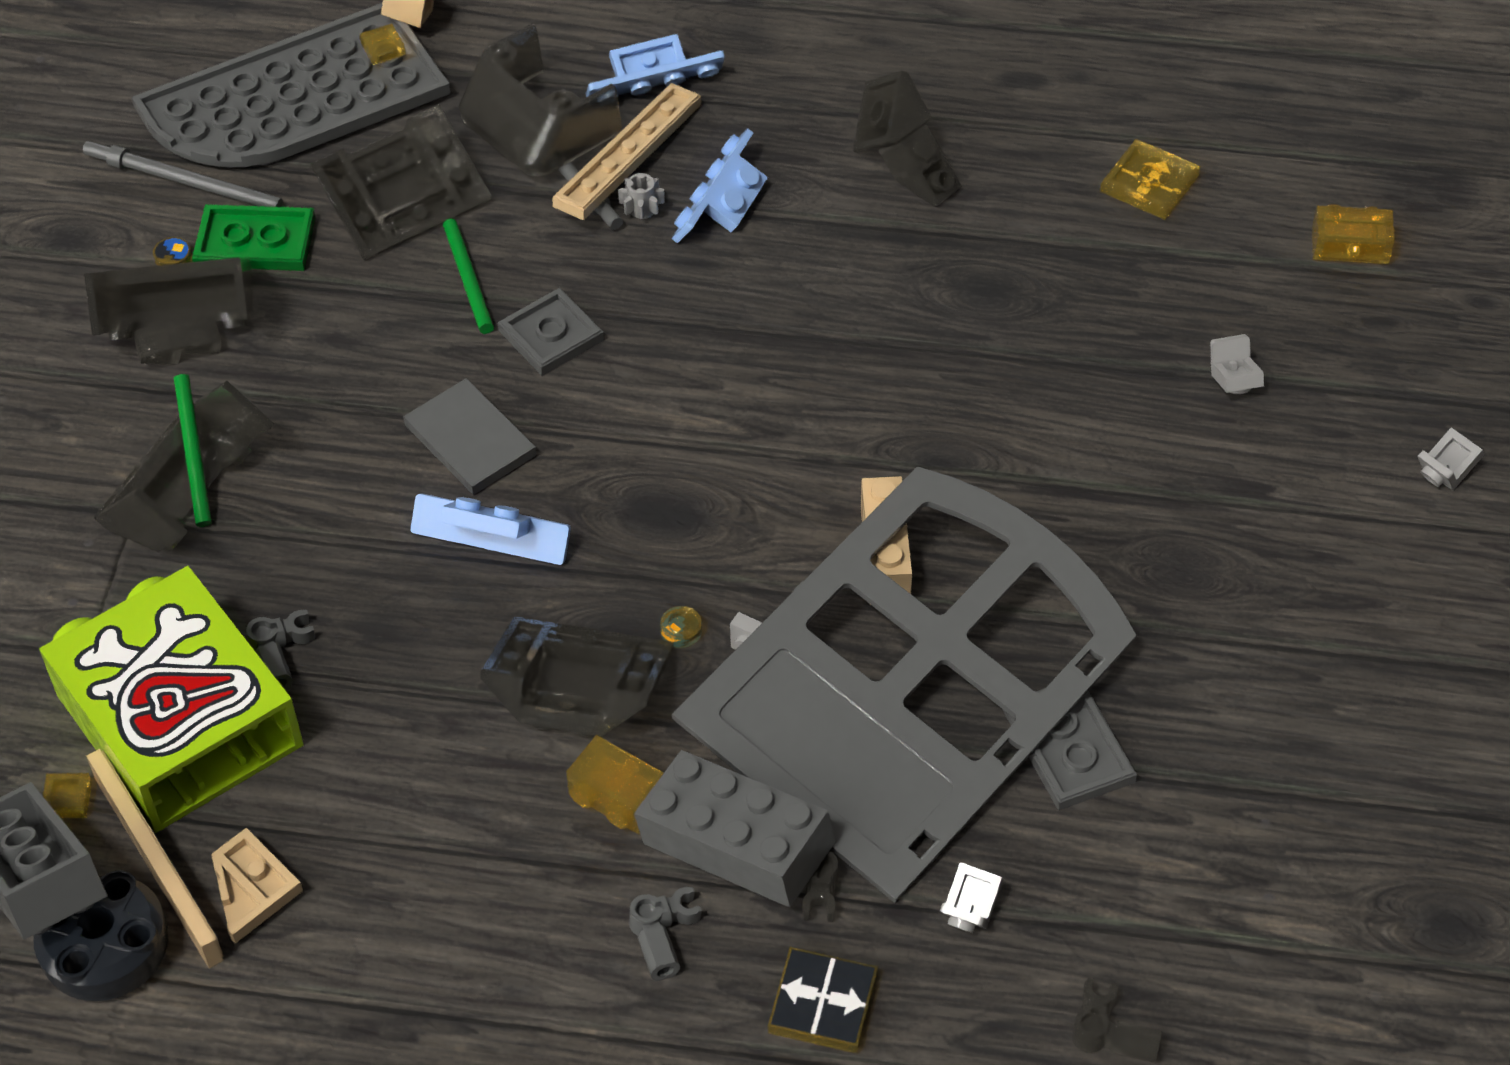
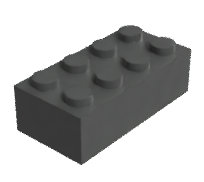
[634,750,836,908]
[0,782,107,940]

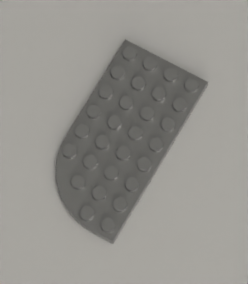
[132,3,451,167]

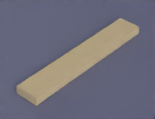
[553,83,701,220]
[86,749,223,968]

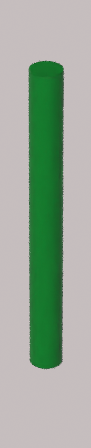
[443,219,494,334]
[174,374,212,527]

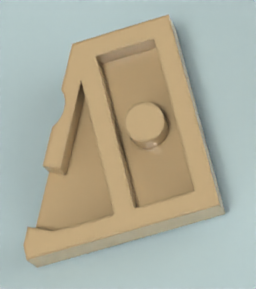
[211,828,303,943]

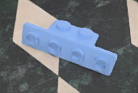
[586,34,725,103]
[672,128,768,243]
[411,493,571,565]

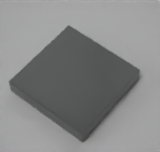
[498,287,604,376]

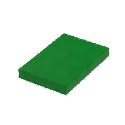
[192,204,316,271]

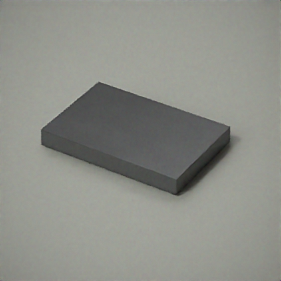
[403,378,537,495]
[1003,688,1137,811]

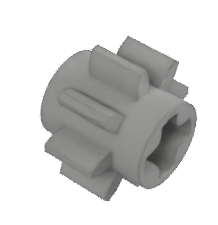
[618,173,665,219]

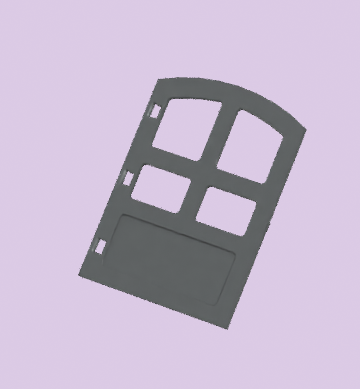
[672,467,1137,903]

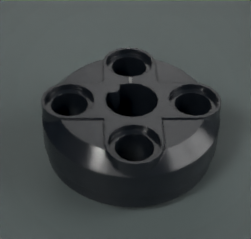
[33,870,168,1001]

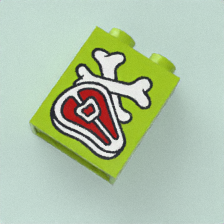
[39,566,304,834]

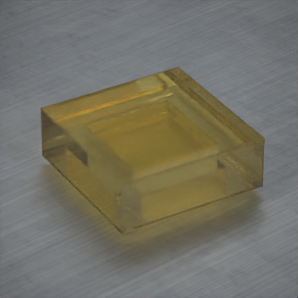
[359,23,406,65]
[43,773,92,818]

